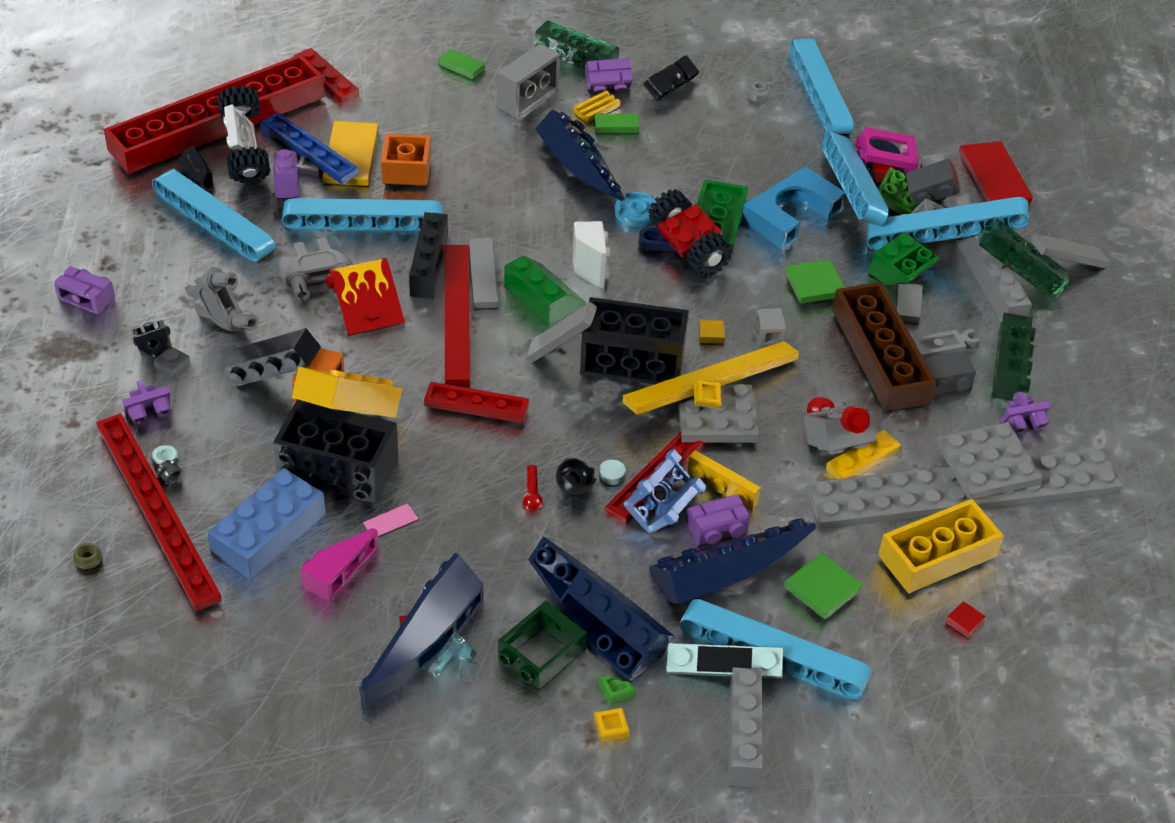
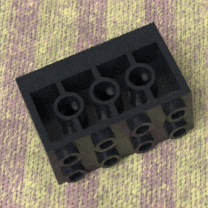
[580,297,689,384]
[273,399,398,503]

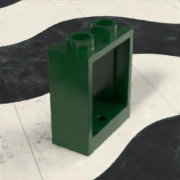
[498,601,587,689]

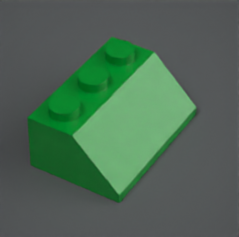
[504,256,586,326]

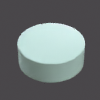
[151,445,179,469]
[599,460,626,485]

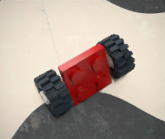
[648,189,733,277]

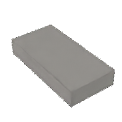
[896,283,923,324]

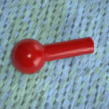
[522,465,543,512]

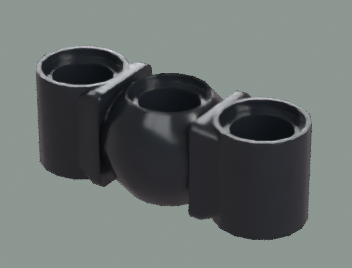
[643,55,700,101]

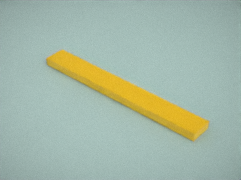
[623,341,799,415]

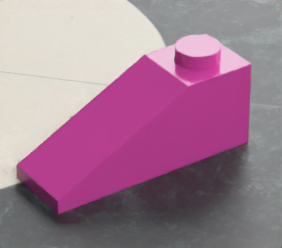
[301,528,379,602]

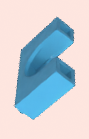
[742,166,846,250]

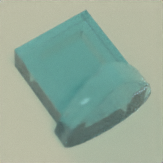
[428,632,476,676]

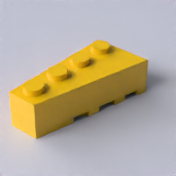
[292,367,403,418]

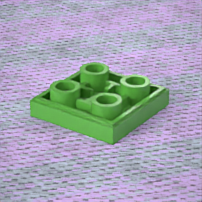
[878,167,917,215]
[785,259,845,304]
[784,553,863,619]

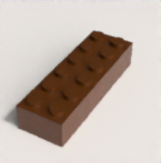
[832,282,937,412]

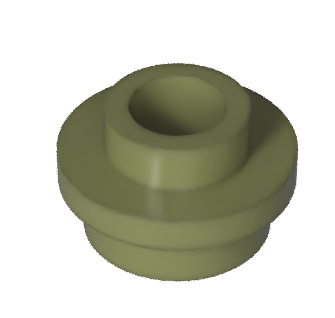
[73,543,102,569]

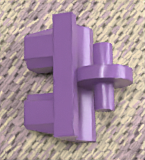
[122,380,171,425]
[999,391,1051,434]

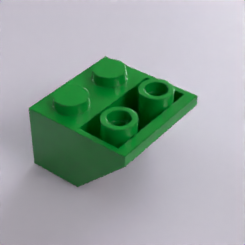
[868,232,940,285]

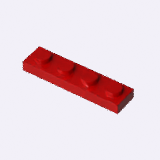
[293,48,360,104]
[424,381,529,424]

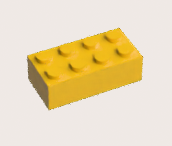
[878,499,1004,594]

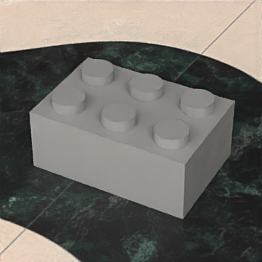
[496,44,560,118]

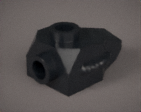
[178,146,214,192]
[133,319,172,357]

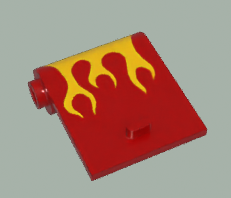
[325,257,405,336]

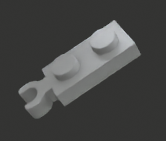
[912,329,980,358]

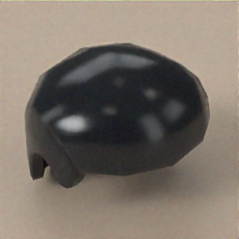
[556,458,597,496]

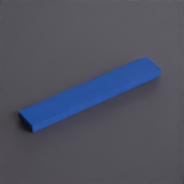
[260,112,360,184]

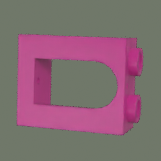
[855,127,919,176]

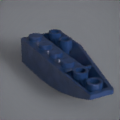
[535,109,625,201]
[649,518,816,604]
[528,537,675,681]
[359,553,484,708]

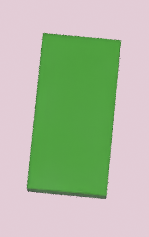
[438,48,485,79]
[594,113,640,134]

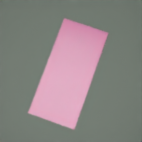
[363,503,418,536]

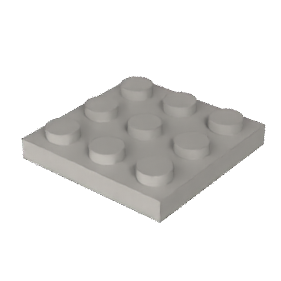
[677,384,759,443]
[936,422,1042,500]

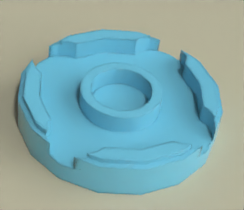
[615,192,656,228]

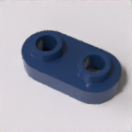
[638,228,676,252]

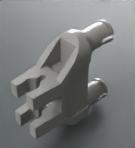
[285,237,353,302]
[185,267,258,332]

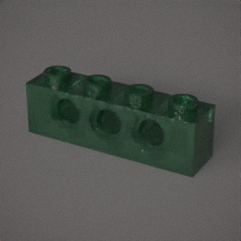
[534,20,620,69]
[979,217,1069,300]
[991,313,1036,401]

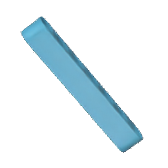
[790,38,853,135]
[822,132,888,226]
[152,169,276,262]
[867,197,1029,250]
[282,198,444,231]
[679,599,872,699]

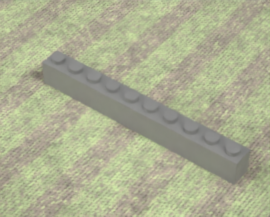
[920,153,1032,328]

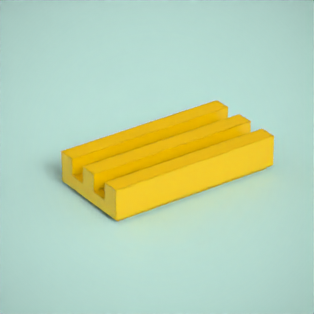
[573,90,620,123]

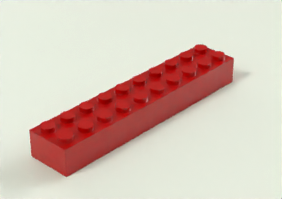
[104,54,325,174]

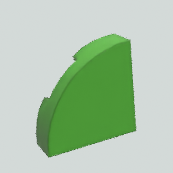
[598,675,636,705]

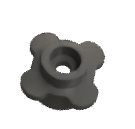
[157,458,182,484]

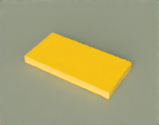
[322,121,378,186]

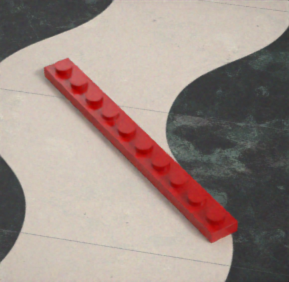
[96,413,222,612]

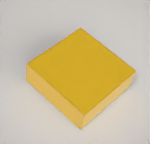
[699,320,725,344]
[693,379,722,409]
[594,708,630,742]

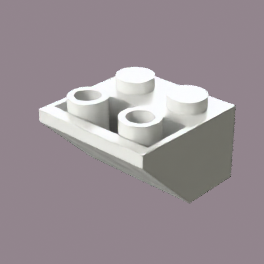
[572,221,610,289]

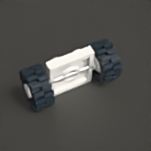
[218,85,271,183]

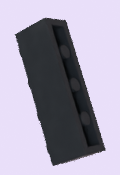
[409,212,448,299]
[221,328,321,387]

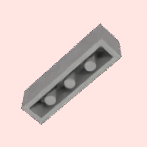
[729,667,762,788]

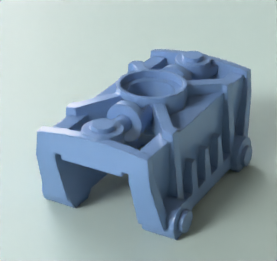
[623,449,707,533]

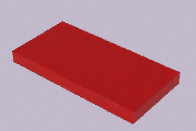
[959,141,1033,203]

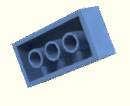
[207,468,325,580]

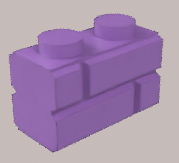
[585,58,633,94]
[273,149,299,198]
[54,266,115,315]
[686,494,750,545]

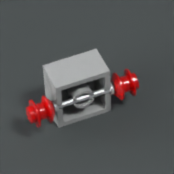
[804,397,876,454]

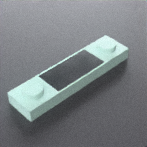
[667,643,783,679]

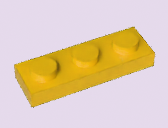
[826,430,901,479]
[687,450,761,511]

